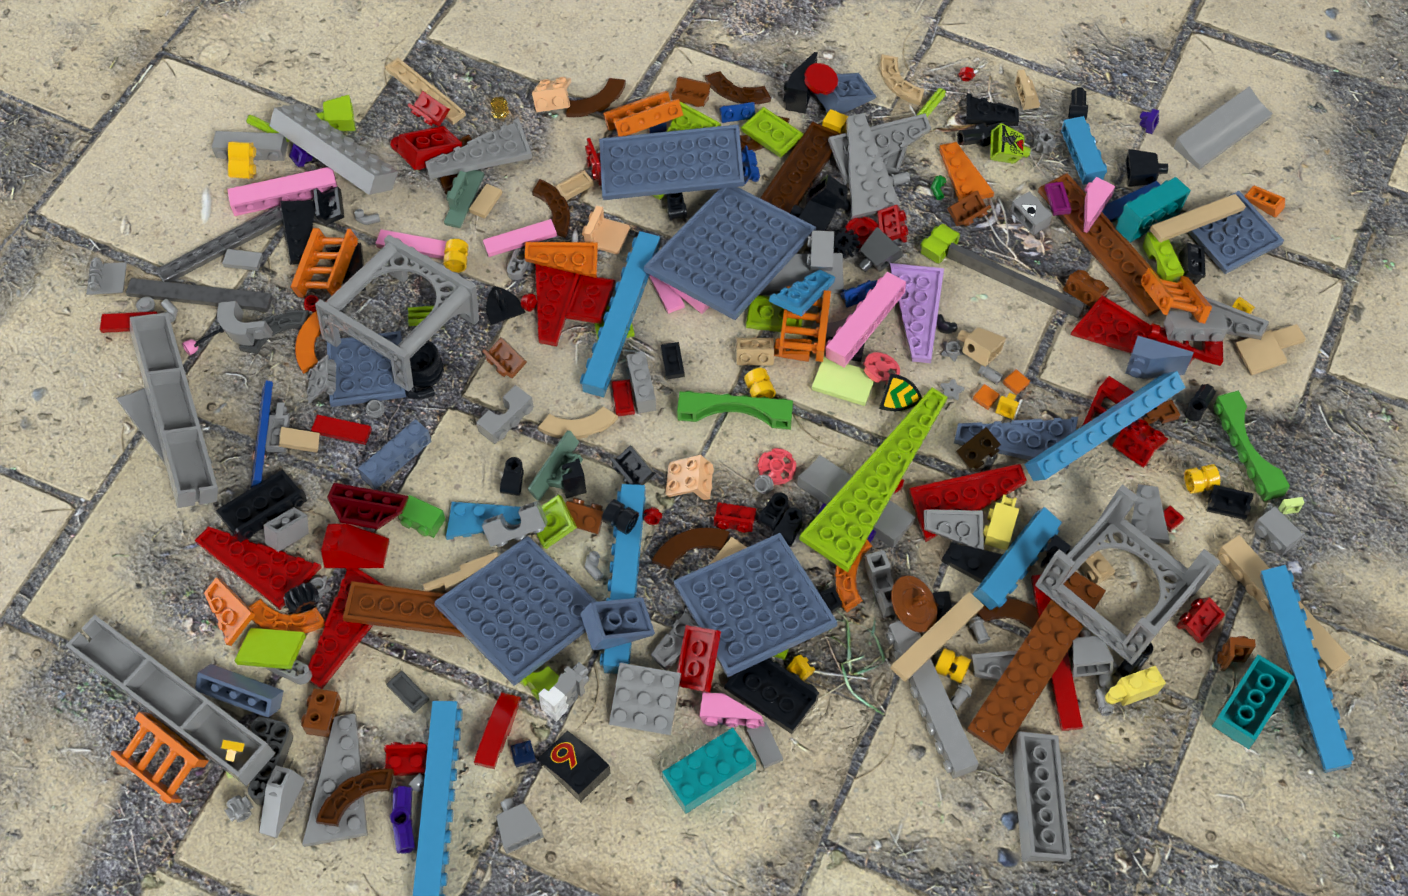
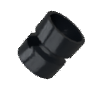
[602,499,639,535]

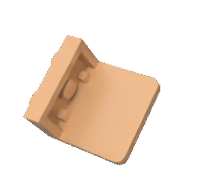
[532,77,571,112]
[582,205,630,254]
[665,455,714,500]

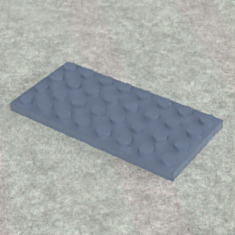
[599,124,745,200]

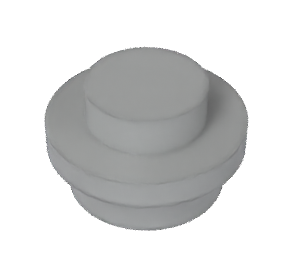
[136,297,155,312]
[366,400,385,418]
[754,474,773,494]

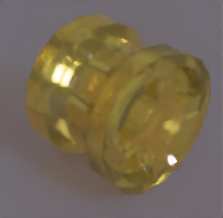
[490,97,509,119]

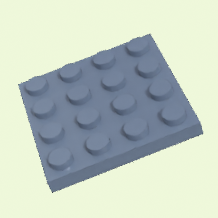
[1188,191,1284,274]
[327,331,406,407]

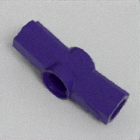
[390,786,416,854]

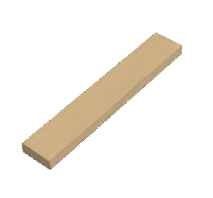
[385,58,466,125]
[1149,194,1246,242]
[890,592,984,682]

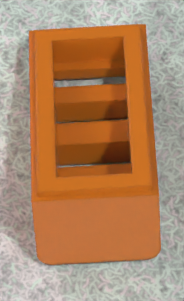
[1245,185,1285,218]
[774,339,812,362]

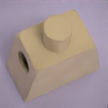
[957,328,1006,367]

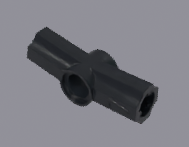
[957,121,1010,147]

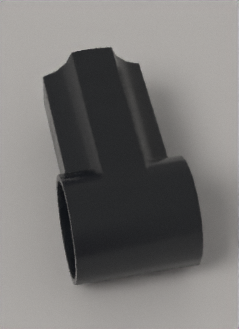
[1068,87,1088,120]
[1185,384,1216,421]
[1117,642,1153,677]

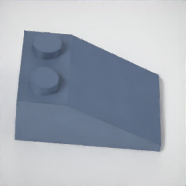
[814,73,876,114]
[1125,336,1194,379]
[580,597,655,650]

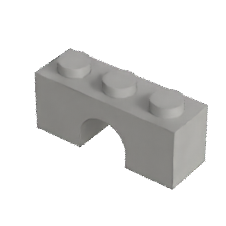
[1164,311,1228,342]
[626,352,656,414]
[476,385,534,444]
[482,500,548,547]
[864,550,895,617]

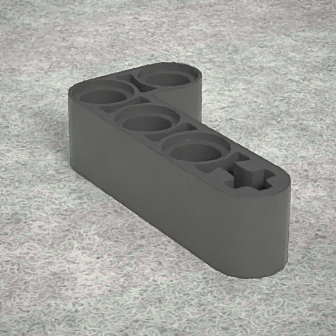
[248,717,294,805]

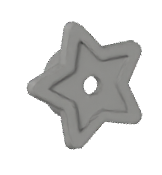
[941,341,964,362]
[940,379,965,401]
[310,576,332,600]

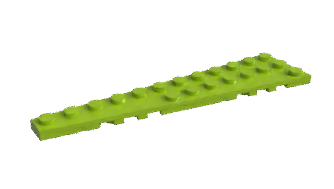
[799,387,948,572]

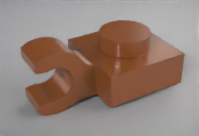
[1143,400,1180,425]

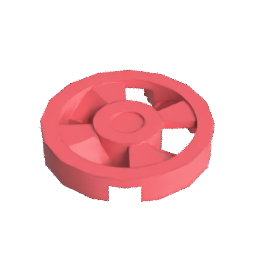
[863,352,900,384]
[758,448,796,485]

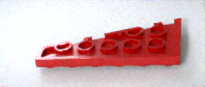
[535,264,581,347]
[1071,295,1195,366]
[908,464,1027,542]
[195,527,322,610]
[308,568,385,689]

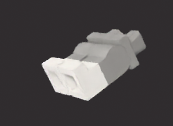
[539,662,589,722]

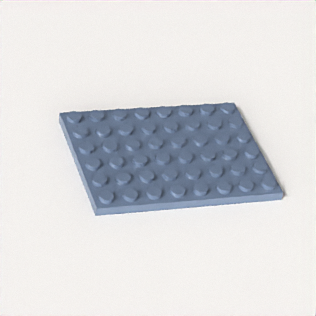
[644,187,816,320]

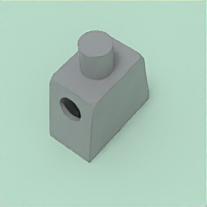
[1073,630,1114,677]
[496,798,544,854]

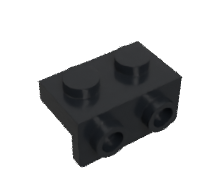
[313,186,345,226]
[610,445,656,485]

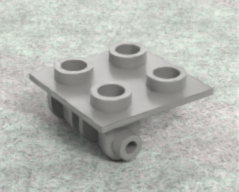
[86,257,127,295]
[307,354,336,404]

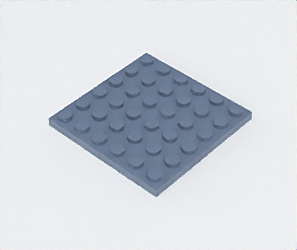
[674,533,837,677]
[435,536,597,686]

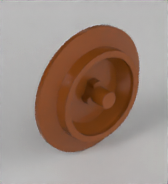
[891,575,937,632]

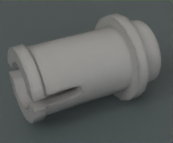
[889,171,910,187]
[978,364,1003,385]
[969,617,990,644]
[949,683,972,710]
[1095,688,1114,716]

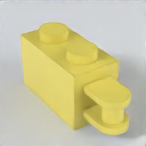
[983,494,1019,551]
[1105,666,1166,706]

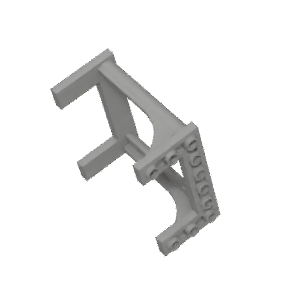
[315,235,479,392]
[1035,484,1221,665]

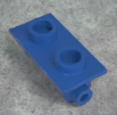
[719,102,755,123]
[741,146,760,184]
[840,280,877,308]

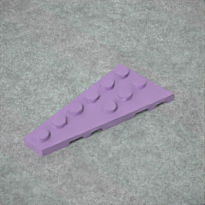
[890,263,944,363]

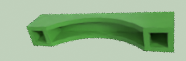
[1213,390,1290,502]
[677,391,793,430]

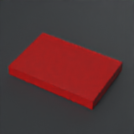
[565,275,616,324]
[677,625,721,693]

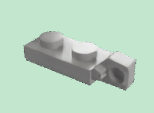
[265,403,290,452]

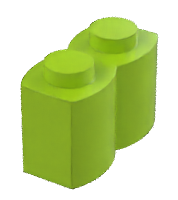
[920,223,960,264]

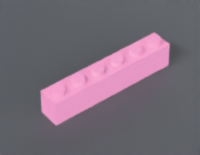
[227,167,337,216]
[825,272,906,368]

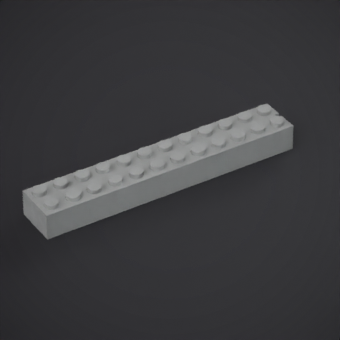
[130,313,218,508]
[65,615,275,786]

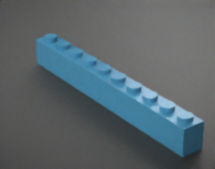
[580,231,660,398]
[1024,371,1186,481]
[600,484,646,674]
[1260,565,1354,773]
[413,701,463,896]

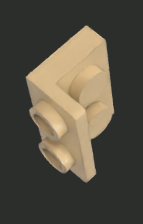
[1015,69,1040,110]
[737,338,774,365]
[1080,551,1116,585]

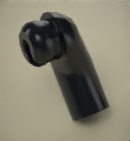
[937,314,958,334]
[406,386,435,400]

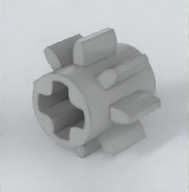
[1033,132,1056,154]
[225,795,253,822]

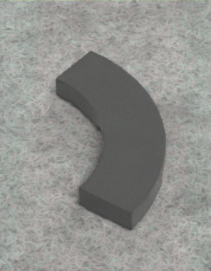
[239,310,310,354]

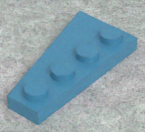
[769,270,835,317]
[446,502,521,540]

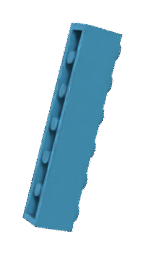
[973,507,1062,610]

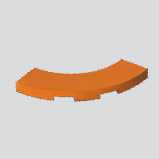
[295,311,321,374]
[835,539,873,612]
[248,599,325,633]

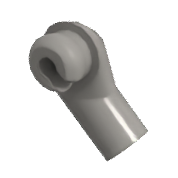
[354,209,381,225]
[161,299,178,323]
[585,551,603,581]
[1099,662,1119,691]

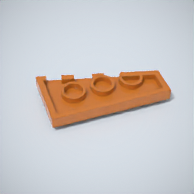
[939,142,994,201]
[525,242,598,278]

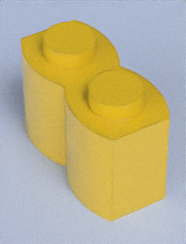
[228,141,256,179]

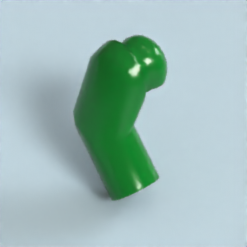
[931,175,946,200]

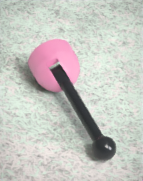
[182,326,224,356]

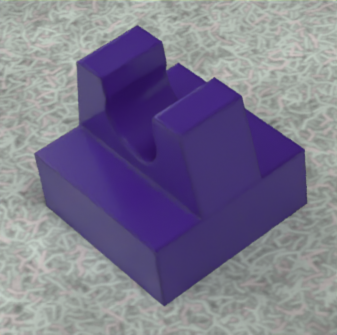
[1140,109,1159,134]
[289,143,313,167]

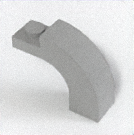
[217,301,273,346]

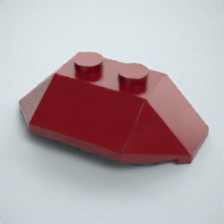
[327,483,409,530]

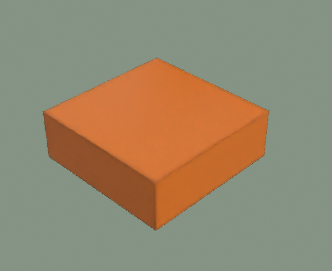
[1003,369,1030,395]
[973,384,1000,410]

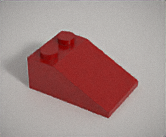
[397,126,462,170]
[321,524,390,568]

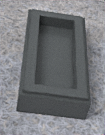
[386,671,429,713]

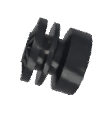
[410,340,444,388]

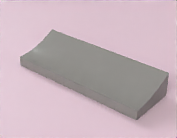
[1174,86,1273,170]
[759,253,844,295]
[116,388,212,466]
[797,455,916,548]
[1011,732,1071,862]

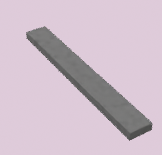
[156,205,283,282]
[947,243,1084,318]
[126,278,273,312]

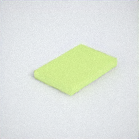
[812,357,874,406]

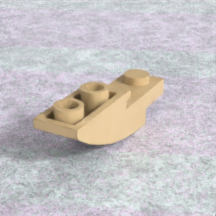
[423,552,498,594]

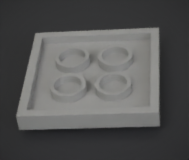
[609,663,681,735]

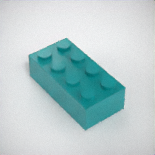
[1115,177,1191,243]
[1212,654,1295,749]
[662,728,756,814]

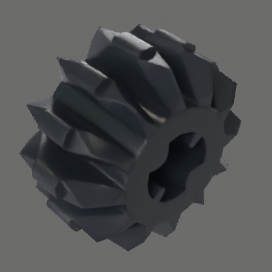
[833,228,861,259]
[284,583,320,614]

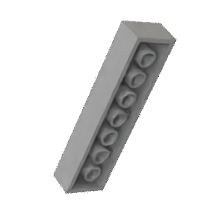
[269,103,398,195]

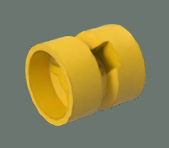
[443,239,469,273]
[744,368,776,399]
[1184,464,1220,494]
[935,648,971,683]

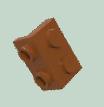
[671,76,711,107]
[947,190,992,227]
[1063,269,1109,308]
[482,337,527,379]
[566,498,605,534]
[1217,636,1256,671]

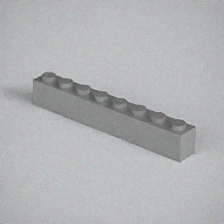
[886,621,979,779]

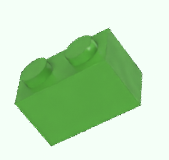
[398,495,446,538]

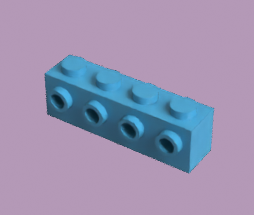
[1061,116,1107,185]

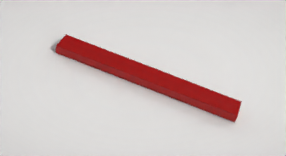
[1031,574,1083,731]

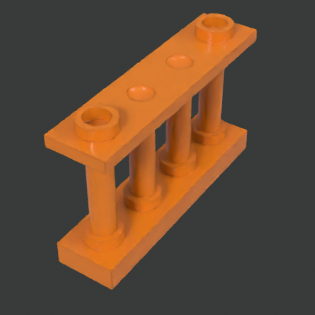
[603,91,683,137]
[290,228,358,298]
[1141,268,1212,324]
[776,286,831,362]
[110,712,209,804]

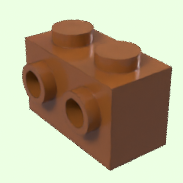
[301,688,342,738]

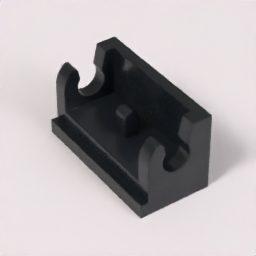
[1179,243,1206,285]
[561,458,587,499]
[1207,485,1254,520]
[1040,534,1071,568]

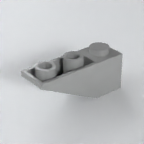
[259,765,305,838]

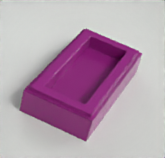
[1045,182,1071,216]

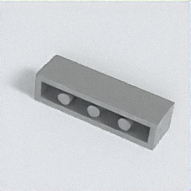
[212,131,288,161]

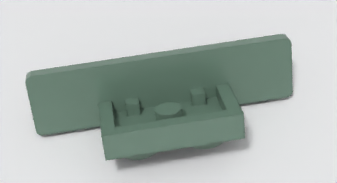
[444,170,485,228]
[528,430,583,501]

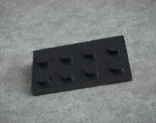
[216,469,307,543]
[724,658,819,734]

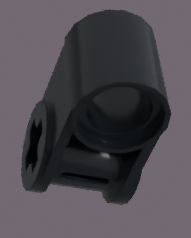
[667,192,687,221]
[500,457,524,496]
[757,492,789,532]
[772,507,803,547]

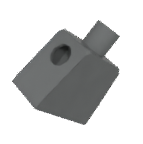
[858,227,903,272]

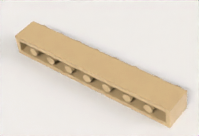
[1217,535,1351,678]

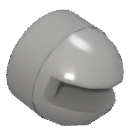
[408,773,425,792]

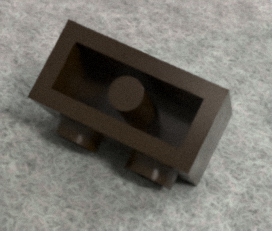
[955,427,1001,470]

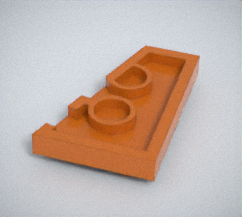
[204,577,256,646]

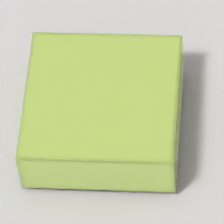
[1278,497,1304,515]

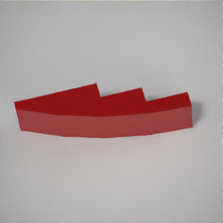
[474,692,521,770]

